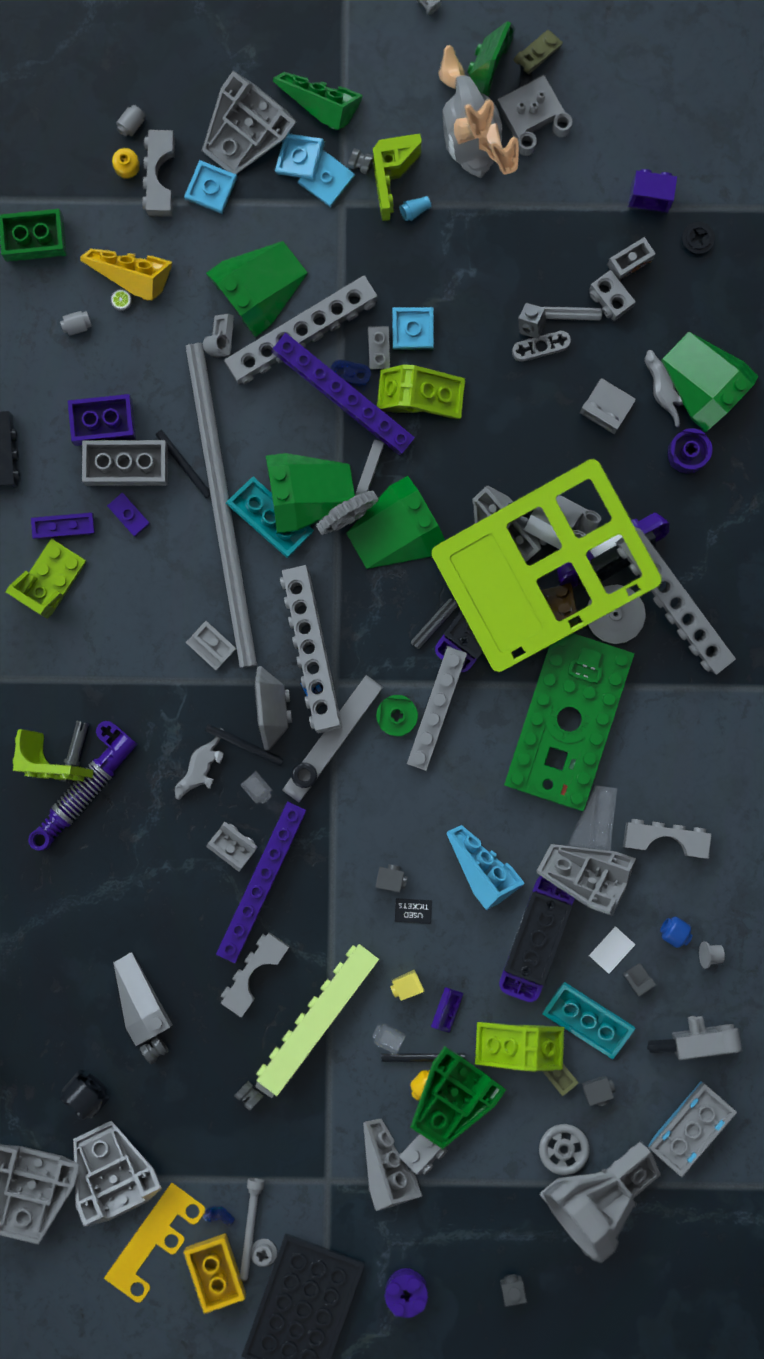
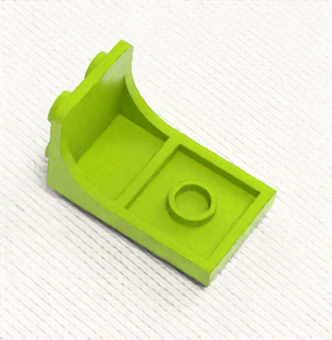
[13,729,94,781]

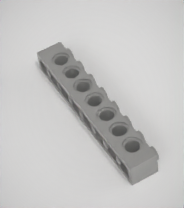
[224,275,377,385]
[615,527,736,675]
[280,565,342,734]

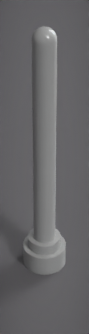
[240,1178,264,1281]

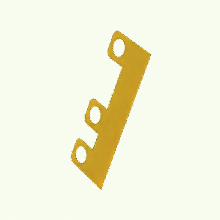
[104,1183,205,1302]

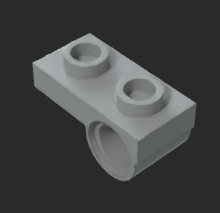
[203,314,234,358]
[368,326,390,369]

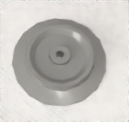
[587,584,646,644]

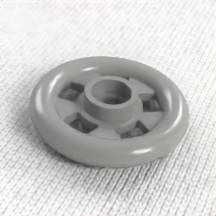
[539,1124,589,1175]

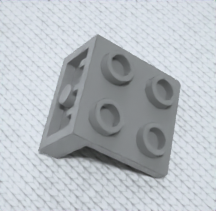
[580,379,635,434]

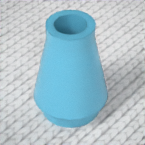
[400,196,431,221]

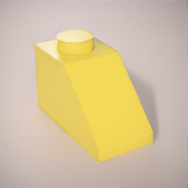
[390,969,424,1001]

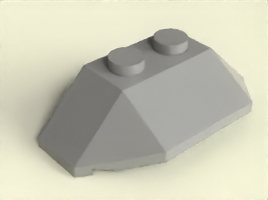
[472,486,541,562]

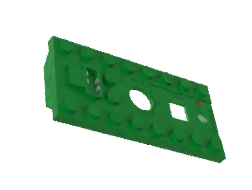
[504,633,635,812]

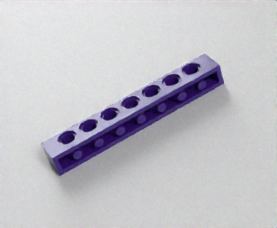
[271,332,415,456]
[216,802,307,963]

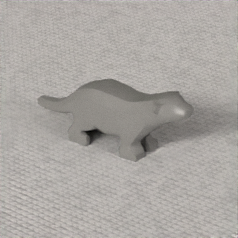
[645,350,684,427]
[174,728,224,800]

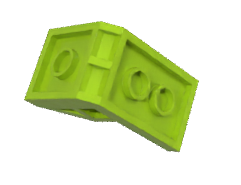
[373,134,422,221]
[377,365,465,419]
[6,538,87,619]
[475,1022,564,1071]

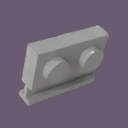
[186,621,236,671]

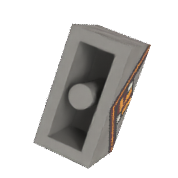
[607,237,655,281]

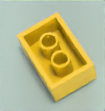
[184,1233,246,1313]

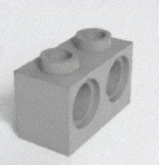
[589,270,635,321]

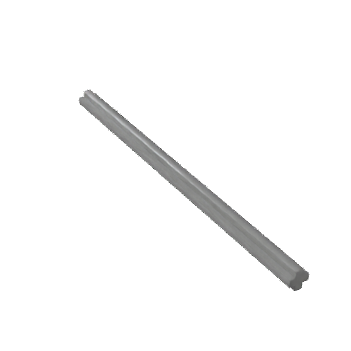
[186,343,257,668]

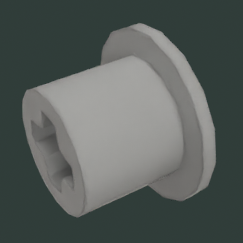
[699,941,725,969]
[251,1239,277,1267]

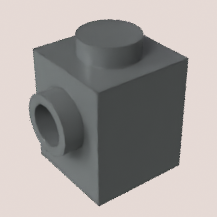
[518,303,546,339]
[376,864,407,892]
[581,1076,616,1106]
[500,1275,526,1306]

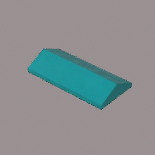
[226,477,314,558]
[542,982,636,1059]

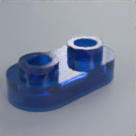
[330,360,371,386]

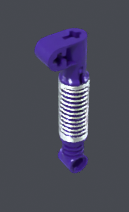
[28,721,138,851]

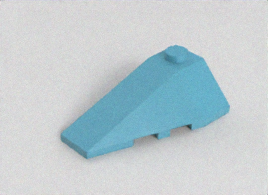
[446,825,525,910]

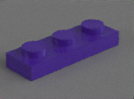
[31,513,95,539]

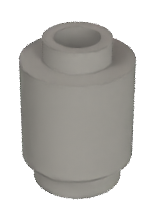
[116,105,145,136]
[60,311,92,336]

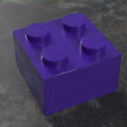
[628,169,677,213]

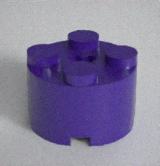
[668,428,712,474]
[385,1268,428,1318]

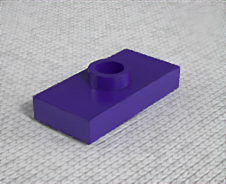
[107,492,150,537]
[431,987,463,1033]

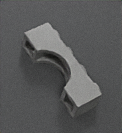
[142,130,175,216]
[623,819,711,859]
[220,932,290,1018]

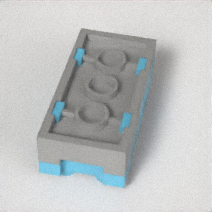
[648,1081,737,1177]

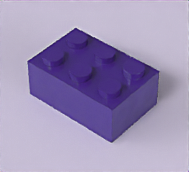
[68,394,136,446]

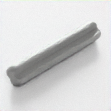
[543,307,602,320]

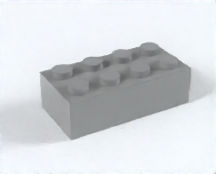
[82,440,168,486]

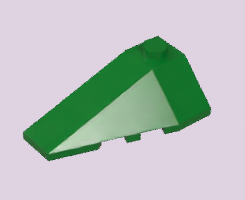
[273,72,363,130]

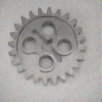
[316,490,379,535]

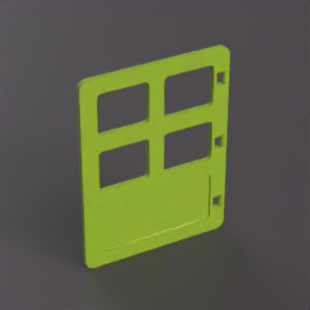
[432,459,662,672]

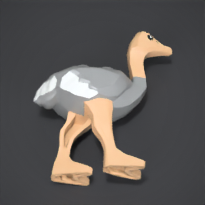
[438,45,519,178]

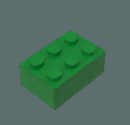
[0,209,67,262]

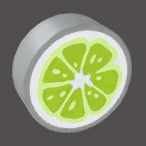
[111,289,132,311]

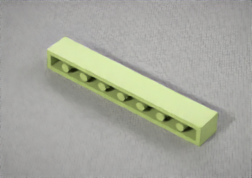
[256,944,379,1096]

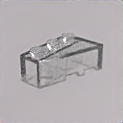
[567,786,617,851]

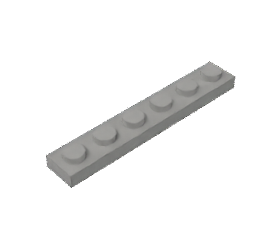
[407,646,467,771]

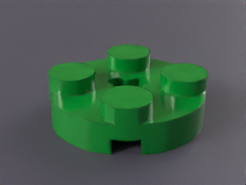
[376,695,418,737]

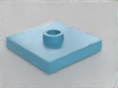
[275,134,325,180]
[298,150,355,207]
[184,160,237,214]
[393,307,434,350]

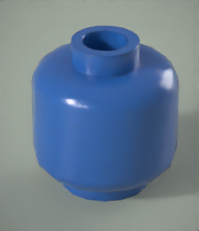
[660,917,693,948]

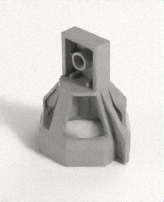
[540,1142,661,1262]

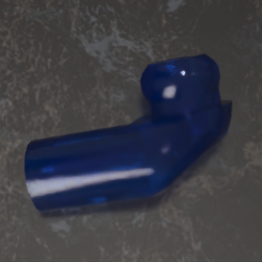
[203,1206,235,1227]

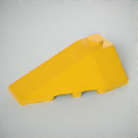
[80,249,172,300]

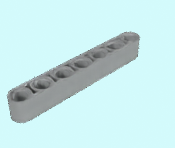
[282,675,383,803]

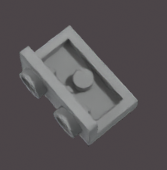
[206,822,257,871]
[399,1134,449,1175]

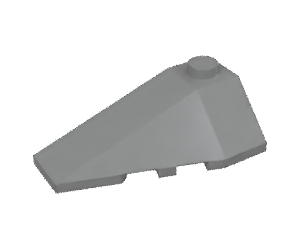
[113,952,173,1046]
[363,1118,422,1211]

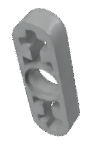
[512,331,571,362]
[356,440,385,495]

